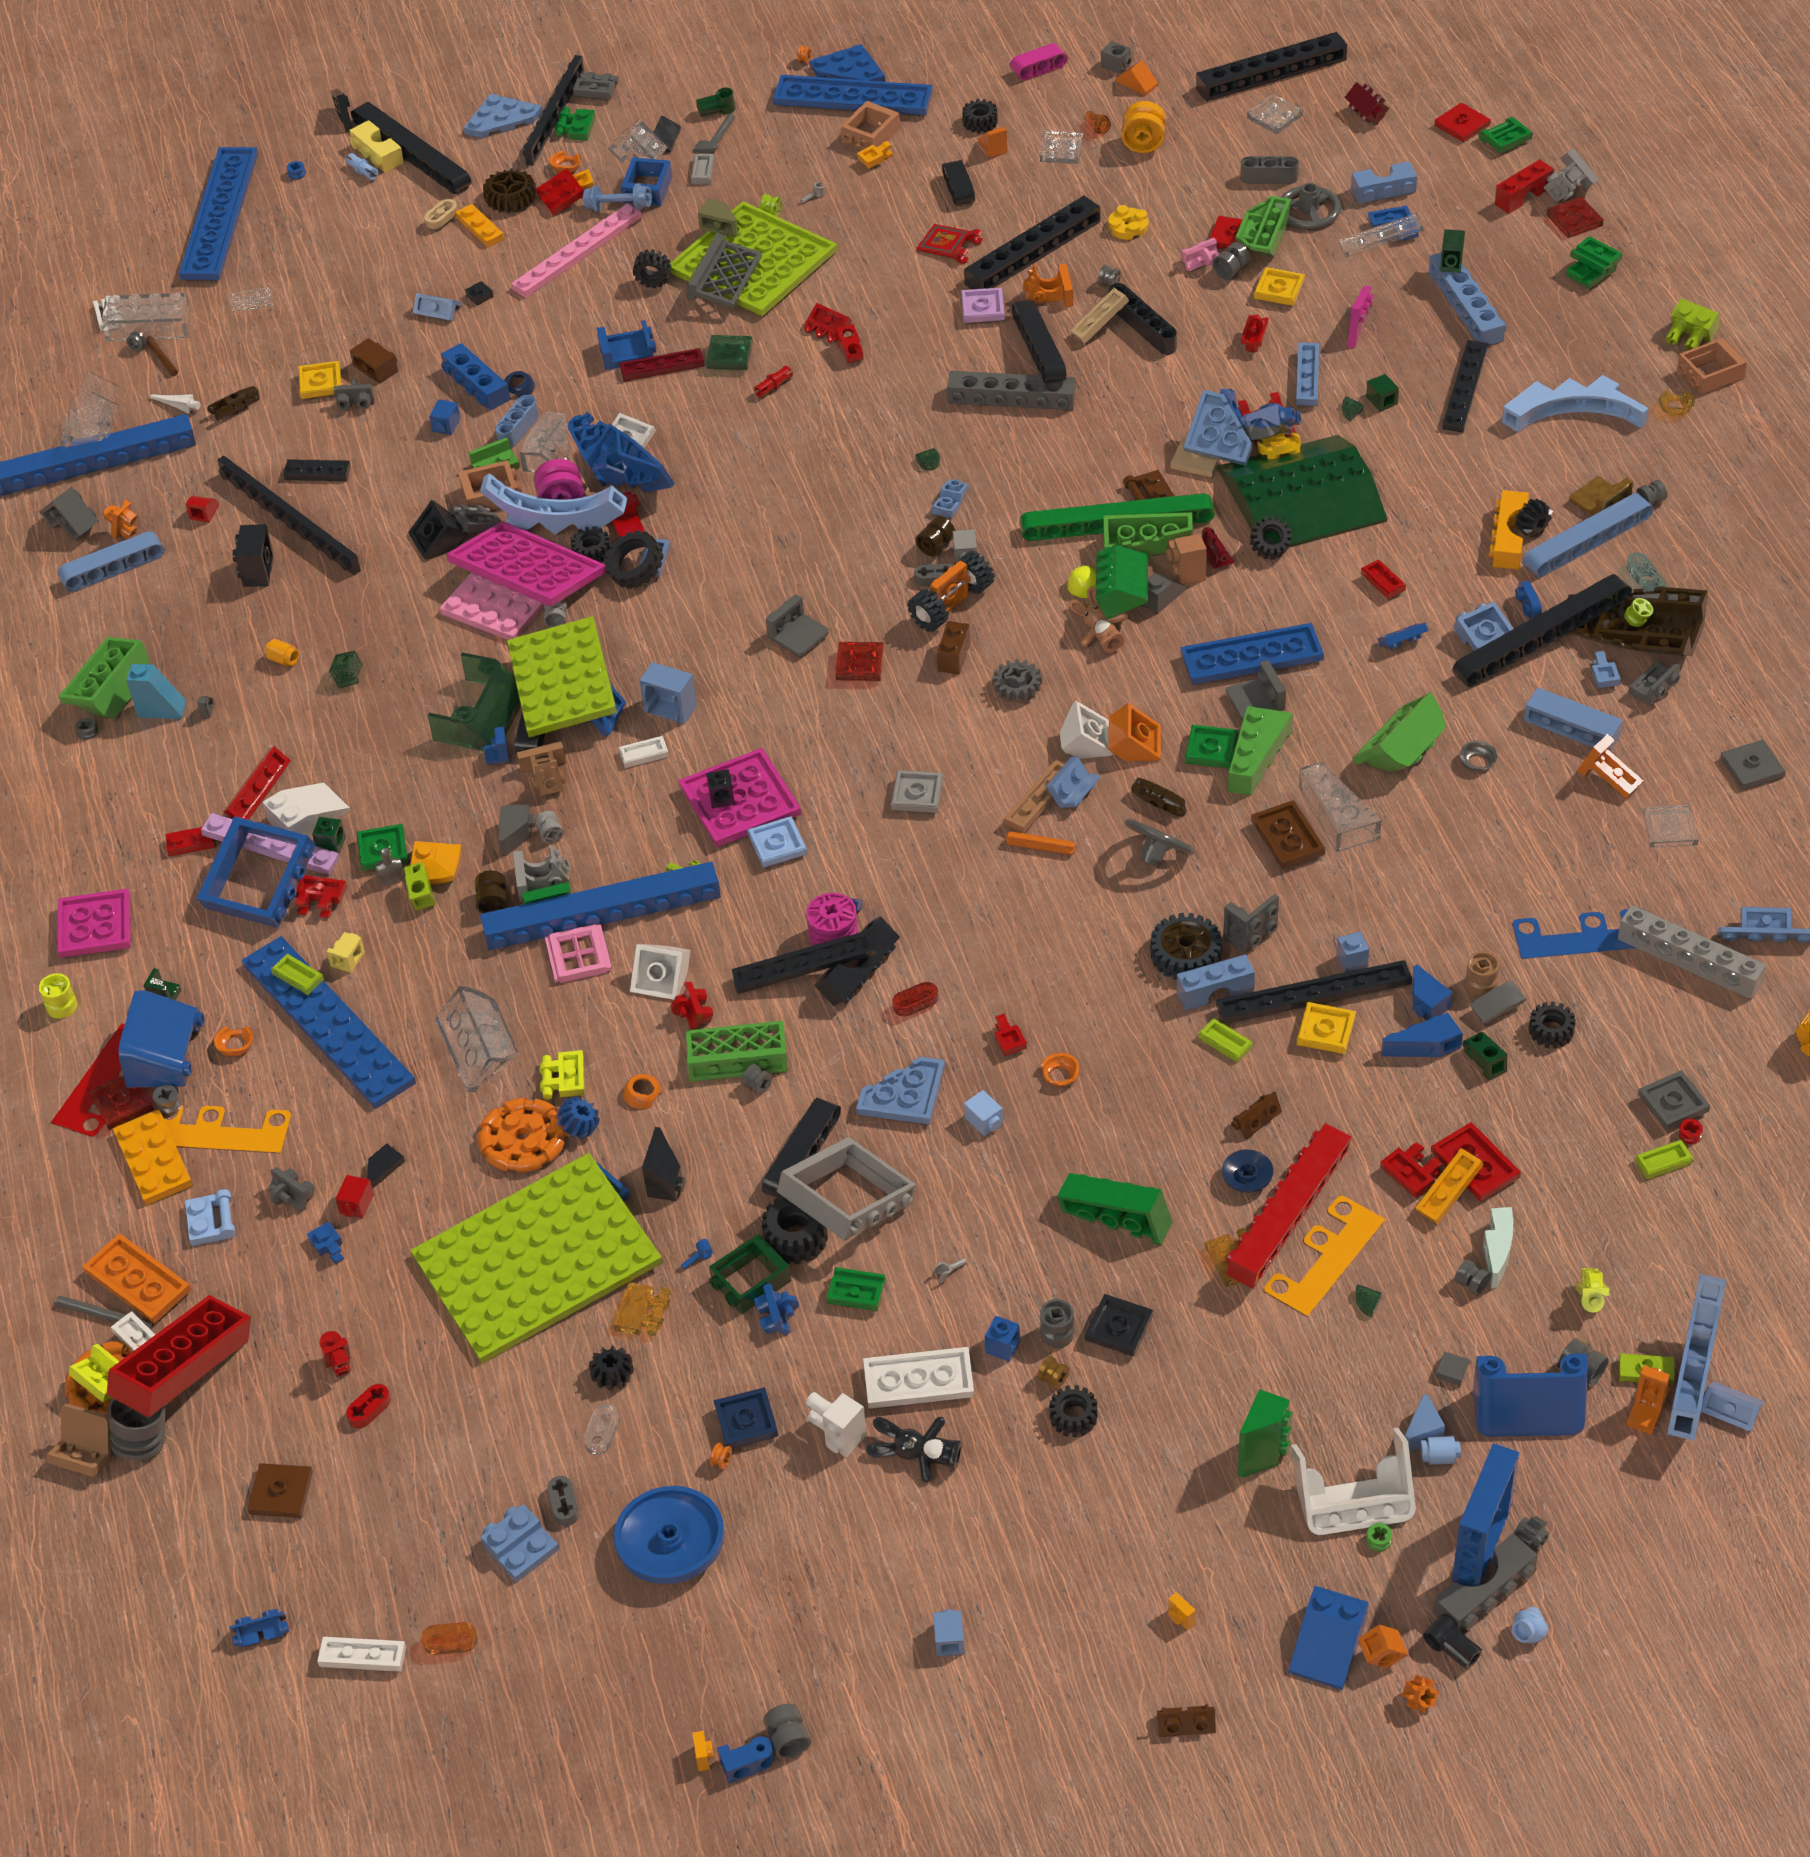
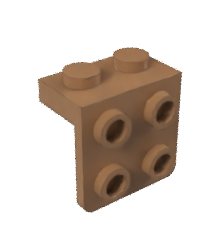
[47,1403,111,1477]

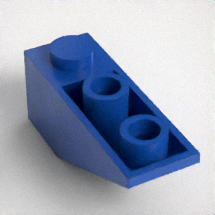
[1381,1012,1463,1057]

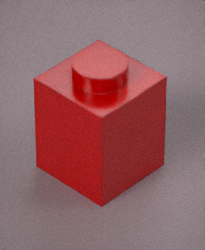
[335,1175,374,1218]

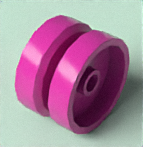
[533,459,585,500]

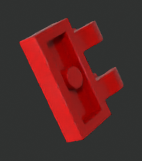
[295,875,347,918]
[1380,1142,1442,1199]

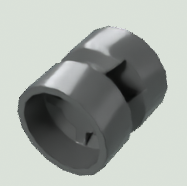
[1212,242,1251,280]
[1040,1299,1074,1348]
[1557,1338,1609,1387]
[763,1703,811,1759]

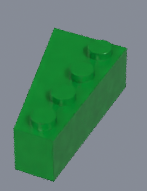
[1057,1173,1173,1246]

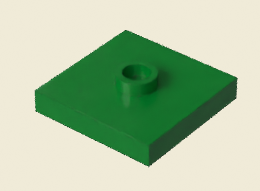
[1185,724,1238,769]
[357,824,408,871]

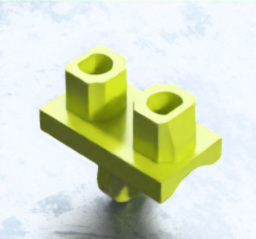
[1575,1268,1610,1313]

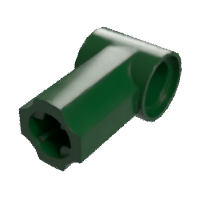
[696,87,736,117]

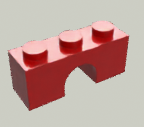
[1495,159,1554,214]

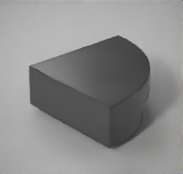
[197,696,215,719]

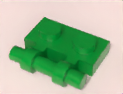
[555,107,596,140]

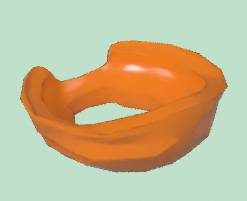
[549,151,581,173]
[213,1026,254,1057]
[1041,1052,1079,1087]
[623,1074,662,1109]

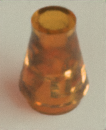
[1084,111,1111,134]

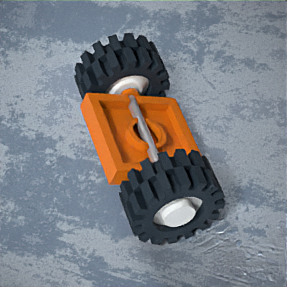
[907,551,995,632]

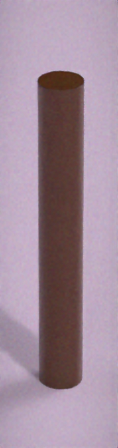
[146,336,178,376]

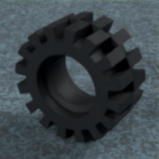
[962,99,998,133]
[633,249,671,288]
[1250,516,1292,560]
[571,526,611,563]
[1529,1001,1576,1049]
[1049,1385,1098,1437]

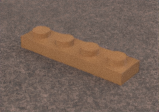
[1004,760,1065,833]

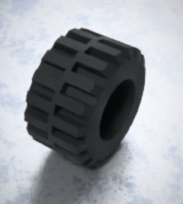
[761,1196,828,1264]

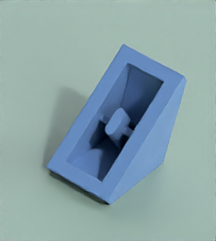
[1405,1394,1445,1452]

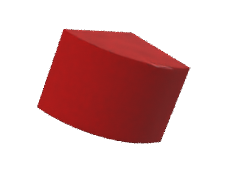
[186,495,219,523]

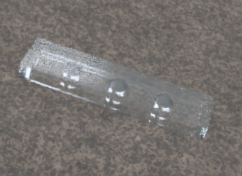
[1339,213,1424,258]

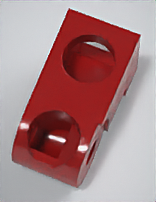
[836,324,864,364]

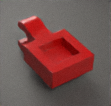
[995,1014,1027,1056]

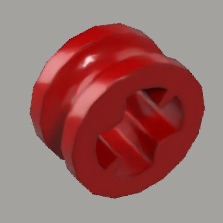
[1679,1119,1703,1144]

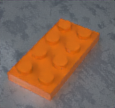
[82,1233,191,1324]

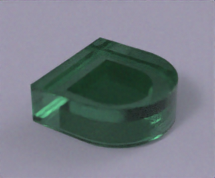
[915,448,940,470]

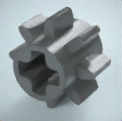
[1515,1516,1550,1550]

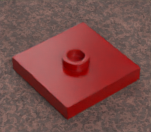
[1434,102,1491,143]
[1209,215,1249,251]

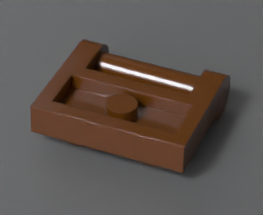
[1123,470,1175,500]

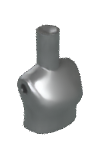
[375,848,404,886]

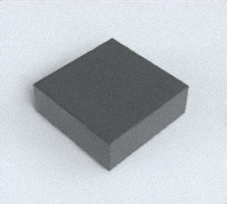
[1435,1351,1470,1386]

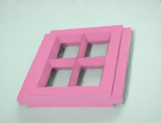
[545,924,612,983]

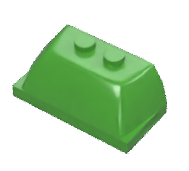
[58,637,149,719]
[1352,692,1446,772]

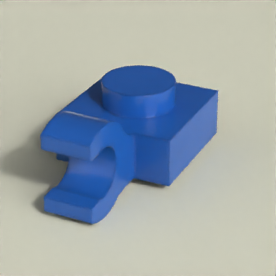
[307,1221,344,1264]

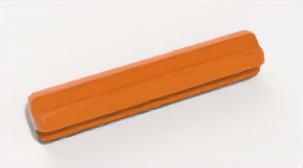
[1006,831,1076,855]

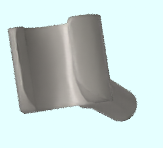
[800,182,825,204]
[932,1258,967,1283]

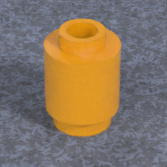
[265,639,299,666]

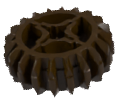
[483,168,536,213]

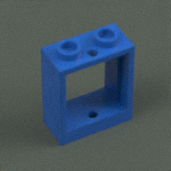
[621,157,672,206]

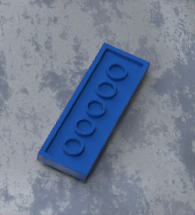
[1180,623,1324,685]

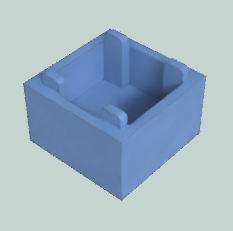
[640,662,697,724]

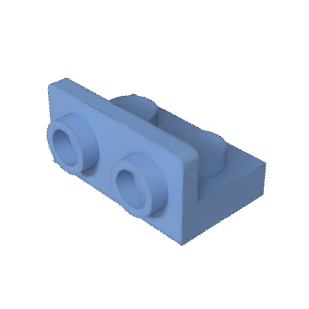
[1046,756,1100,808]

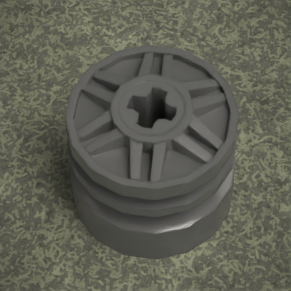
[108,1398,165,1461]

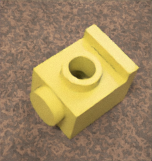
[326,932,365,973]

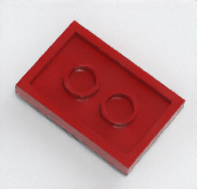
[1431,1122,1521,1202]

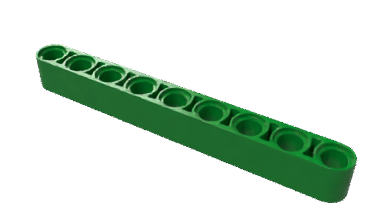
[1019,493,1215,541]

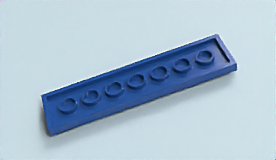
[773,74,933,115]

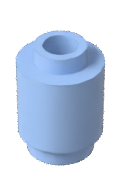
[1420,1436,1461,1465]

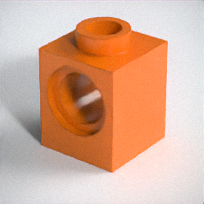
[1358,1624,1408,1669]

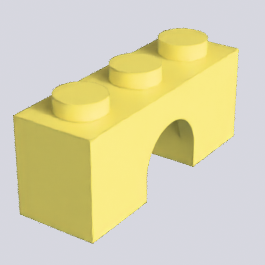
[350,120,404,173]

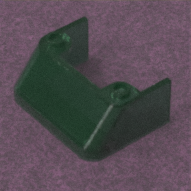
[428,652,521,751]

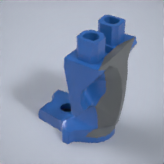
[1220,389,1301,440]

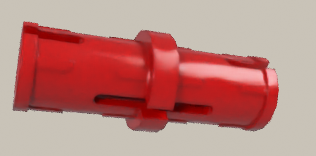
[753,365,793,398]

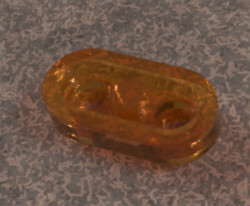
[421,1622,478,1655]

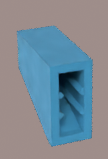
[126,664,187,719]

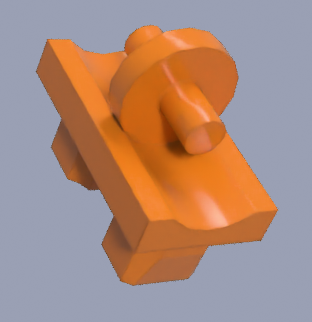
[104,500,138,539]

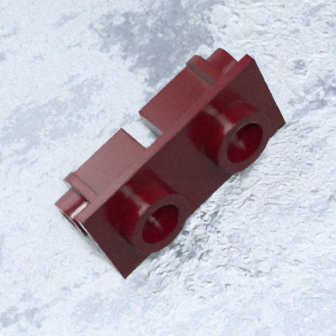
[1202,527,1234,570]

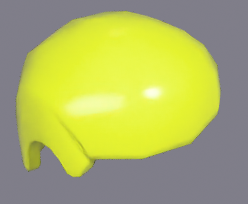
[1068,565,1096,598]

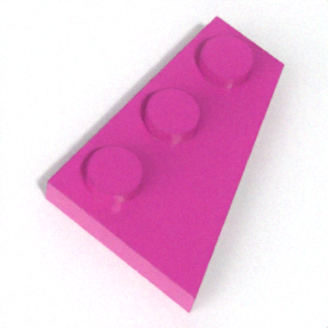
[1347,286,1374,348]

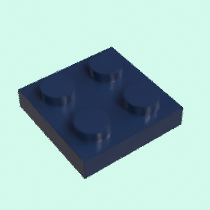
[713,1387,779,1448]

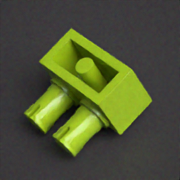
[1665,298,1720,351]

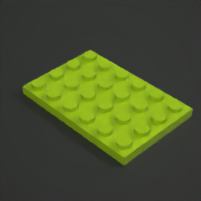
[507,616,617,737]

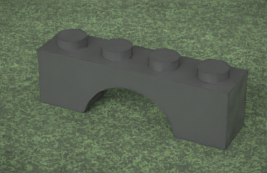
[1433,1533,1538,1632]

